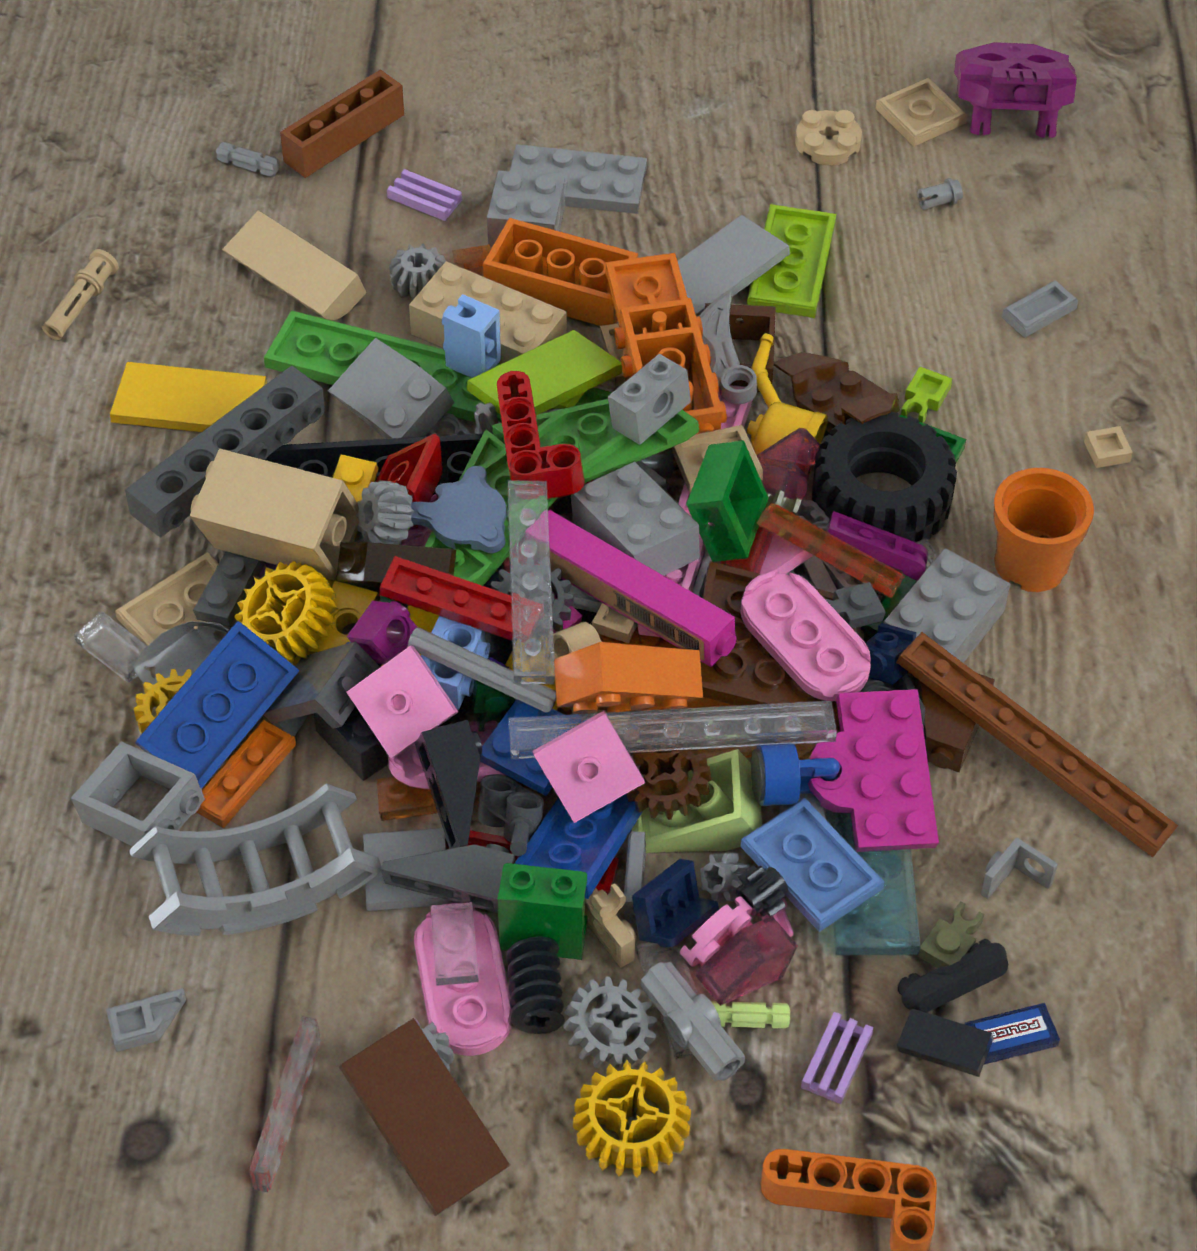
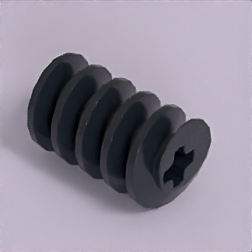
[506,936,565,1034]

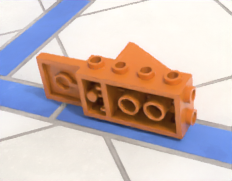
[605,253,727,435]

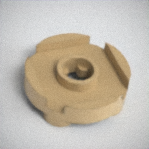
[795,110,862,165]

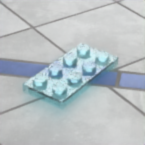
[825,809,920,955]

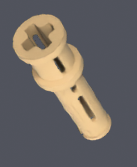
[42,249,119,340]

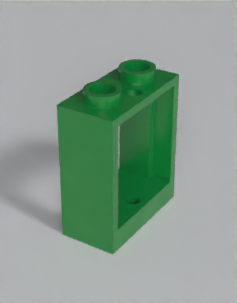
[686,440,769,562]

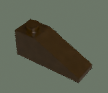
[336,542,457,588]

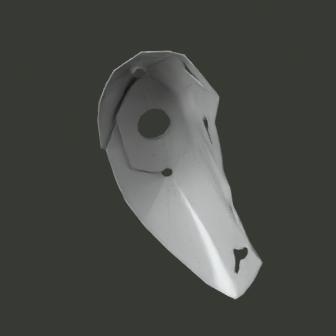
[133,621,229,685]

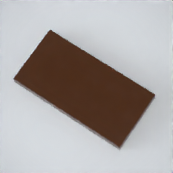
[339,1018,510,1216]

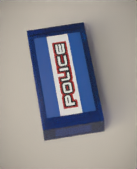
[965,1003,1060,1065]

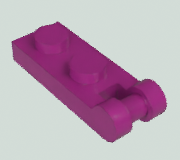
[824,511,928,581]

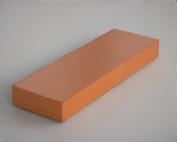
[196,719,296,828]

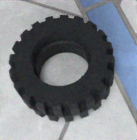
[812,412,957,544]

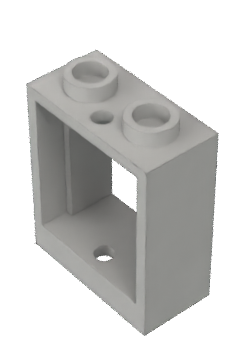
[71,741,205,846]

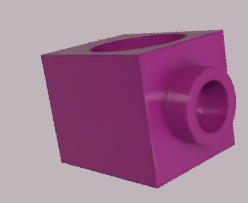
[347,601,418,664]

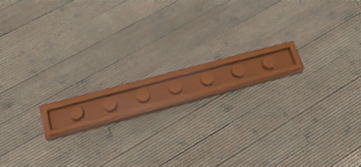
[896,632,1178,857]

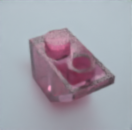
[757,428,820,499]

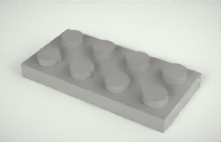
[510,144,647,214]

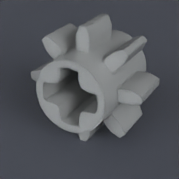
[700,853,750,902]

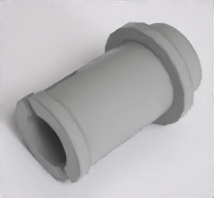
[917,178,963,210]

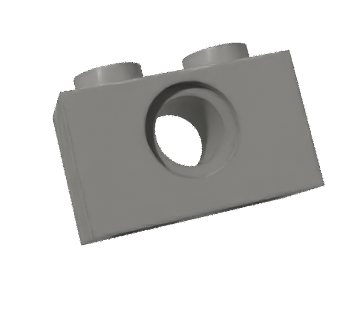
[608,354,691,445]

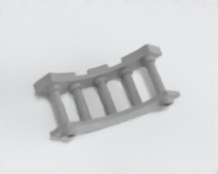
[129,783,381,936]

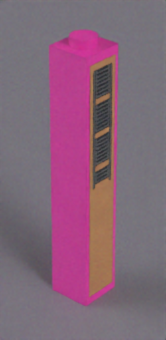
[525,510,737,667]

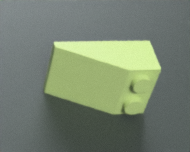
[632,749,762,853]

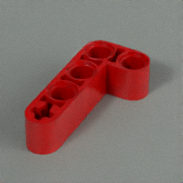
[497,371,585,501]

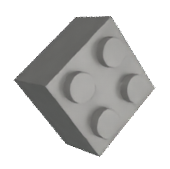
[487,170,565,247]

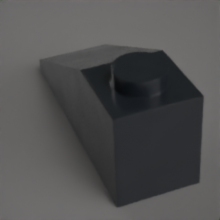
[415,720,482,849]

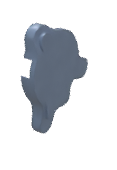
[411,466,508,553]

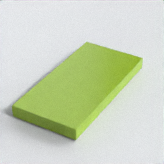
[747,204,837,318]
[467,330,622,415]

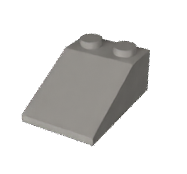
[328,338,455,439]

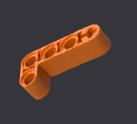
[760,1149,937,1251]

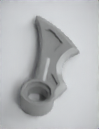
[699,291,757,404]

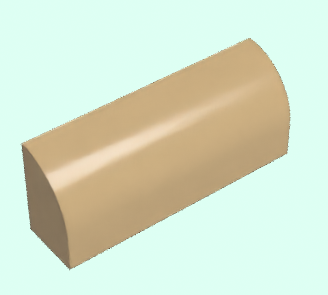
[222,210,366,321]

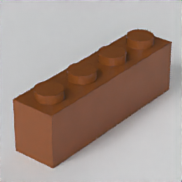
[280,69,404,178]

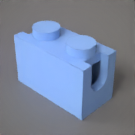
[442,294,501,378]

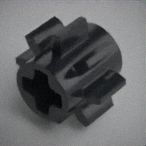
[736,865,788,918]

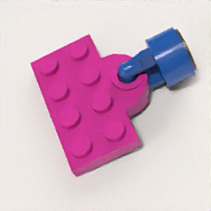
[751,689,939,852]

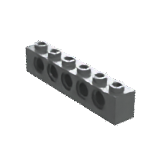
[125,365,325,538]

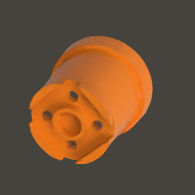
[993,468,1094,592]

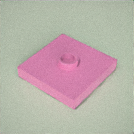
[346,646,458,758]
[533,711,645,823]

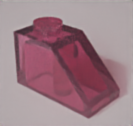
[695,916,798,1006]

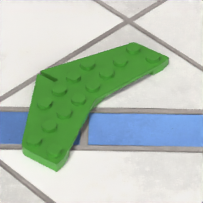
[425,399,699,586]

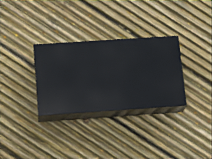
[897,1008,994,1077]

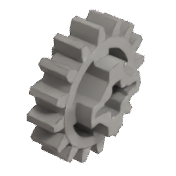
[563,977,657,1069]

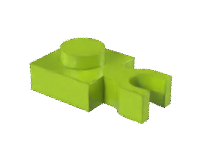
[901,367,953,423]

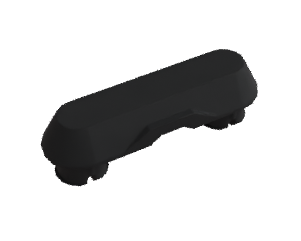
[898,939,1009,1012]

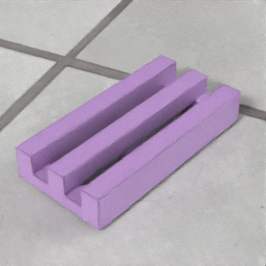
[387,169,462,221]
[801,1012,874,1104]

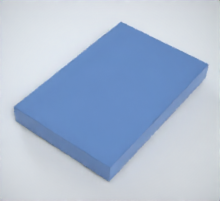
[741,798,884,932]

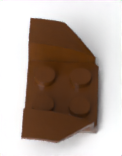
[774,352,900,433]

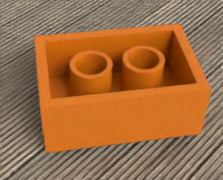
[554,642,703,719]

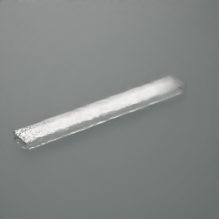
[508,701,837,759]

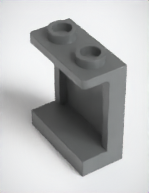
[263,641,380,736]

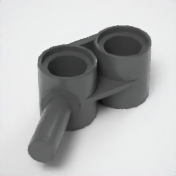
[478,774,543,856]

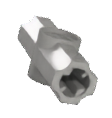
[641,962,745,1082]

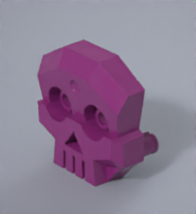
[954,42,1077,138]

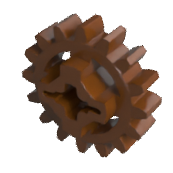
[626,736,711,820]

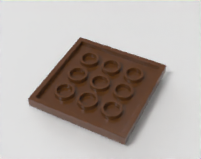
[700,561,855,731]

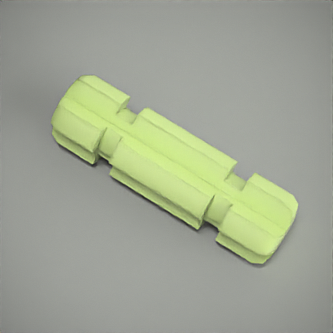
[711,1001,790,1028]

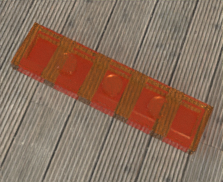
[757,503,905,598]

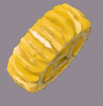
[234,561,338,664]
[573,1060,691,1178]

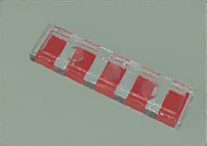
[249,1016,321,1193]

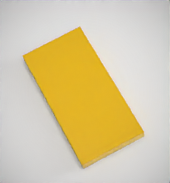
[110,362,267,432]

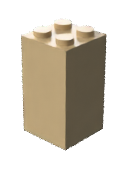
[190,448,359,581]

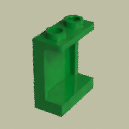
[497,863,588,960]

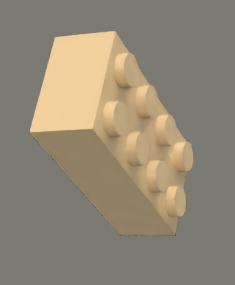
[409,261,567,364]

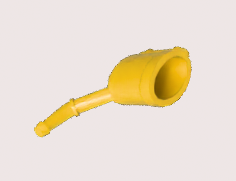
[747,333,828,494]

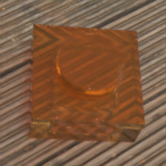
[452,244,491,269]

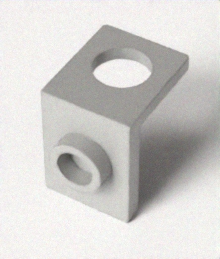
[981,837,1058,899]

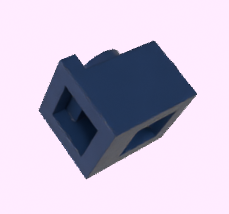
[865,623,917,685]

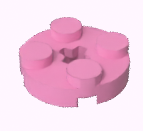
[680,896,753,970]

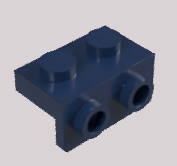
[632,858,719,948]

